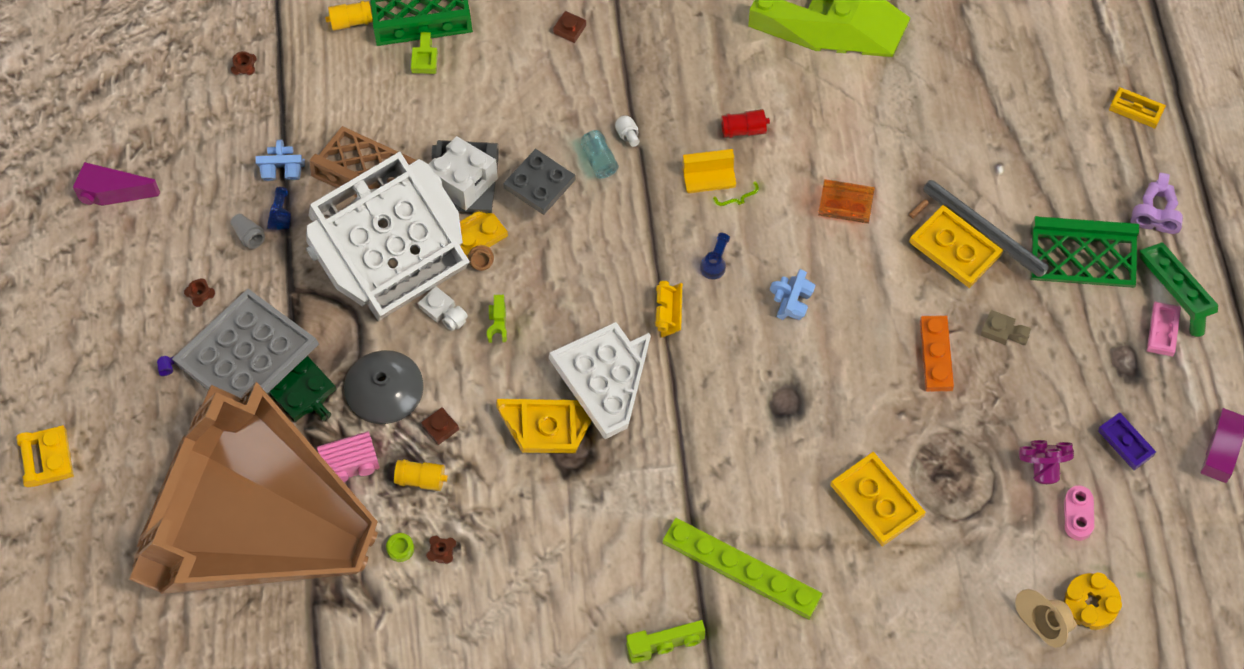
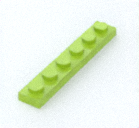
[662,518,823,620]

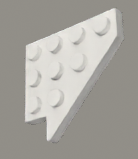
[549,322,651,439]

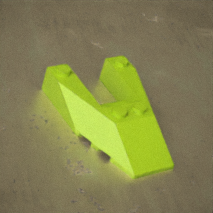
[748,0,910,57]

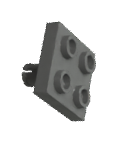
[503,148,576,215]

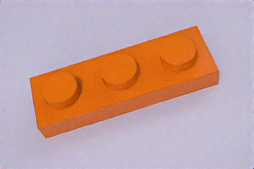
[920,316,954,392]

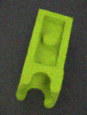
[626,620,705,664]

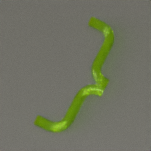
[713,181,759,206]

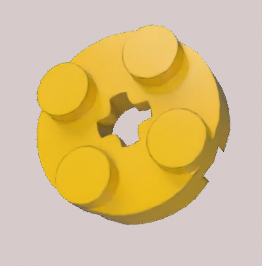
[1064,572,1122,630]

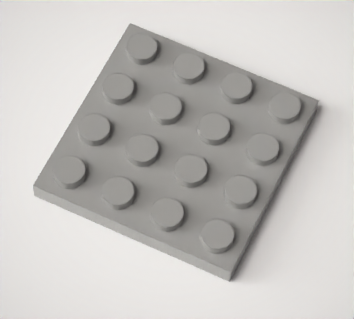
[172,289,319,398]

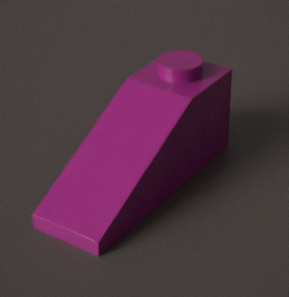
[73,162,160,206]

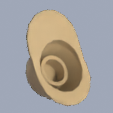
[1015,589,1077,648]

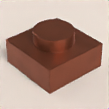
[553,11,587,43]
[421,407,459,445]

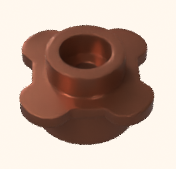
[231,51,257,75]
[184,278,215,307]
[426,535,456,564]

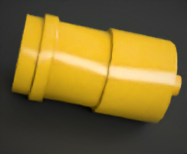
[325,0,373,31]
[394,459,448,491]

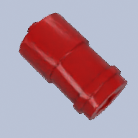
[721,109,770,139]

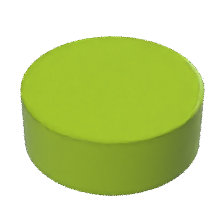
[386,533,414,562]

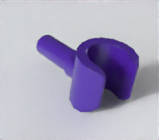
[157,356,175,376]

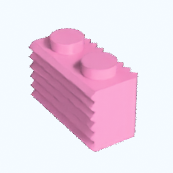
[317,431,380,482]

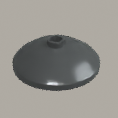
[344,350,424,424]

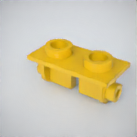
[655,281,683,338]

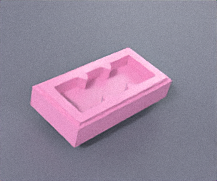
[1147,302,1181,357]

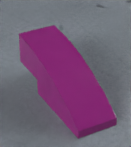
[1200,408,1244,483]

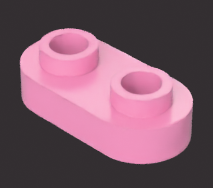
[1064,486,1094,541]

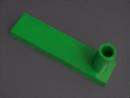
[1139,242,1218,337]

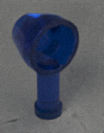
[267,187,292,230]
[700,233,730,280]

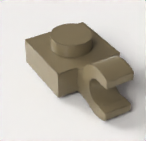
[981,310,1031,345]

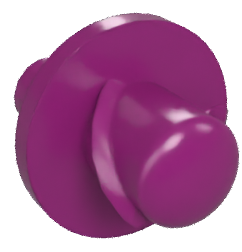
[1019,440,1074,485]

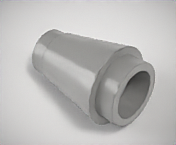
[231,214,265,249]

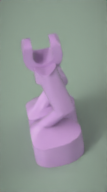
[1130,173,1183,234]

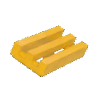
[1109,87,1166,129]

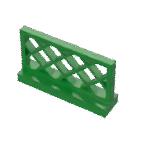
[370,0,473,46]
[1030,216,1139,288]

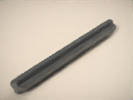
[923,180,1049,277]

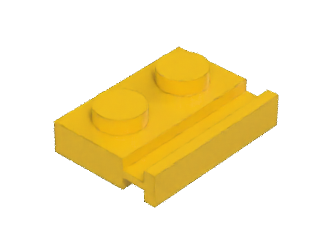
[460,212,508,258]

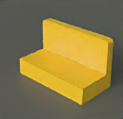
[682,149,736,193]

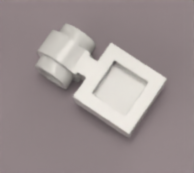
[418,286,468,331]

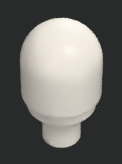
[615,116,640,147]

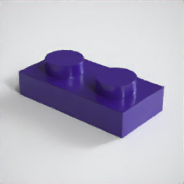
[1098,412,1156,471]

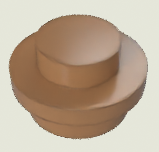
[468,245,494,271]

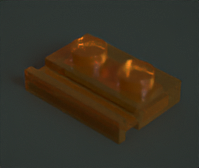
[818,179,875,224]

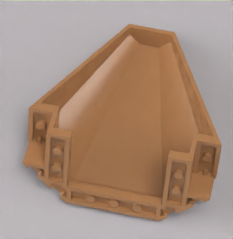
[129,382,378,594]

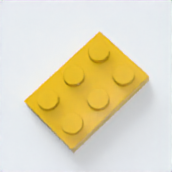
[909,205,1003,288]
[830,451,926,547]

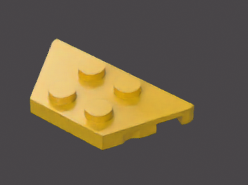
[496,399,592,453]

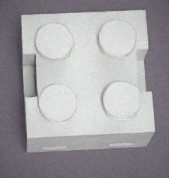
[429,136,498,211]

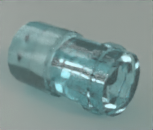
[581,130,619,178]

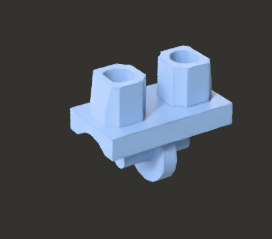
[256,140,305,181]
[770,269,816,320]

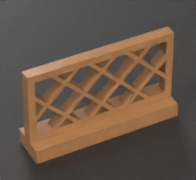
[310,126,417,197]

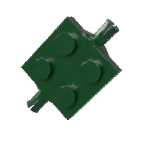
[269,355,337,422]

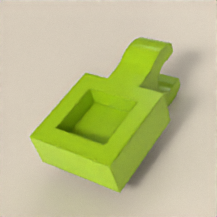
[411,32,438,74]
[487,294,507,343]

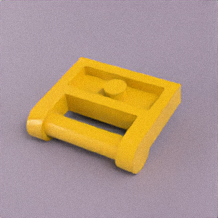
[16,425,74,487]

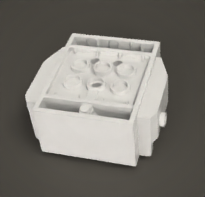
[306,152,470,321]

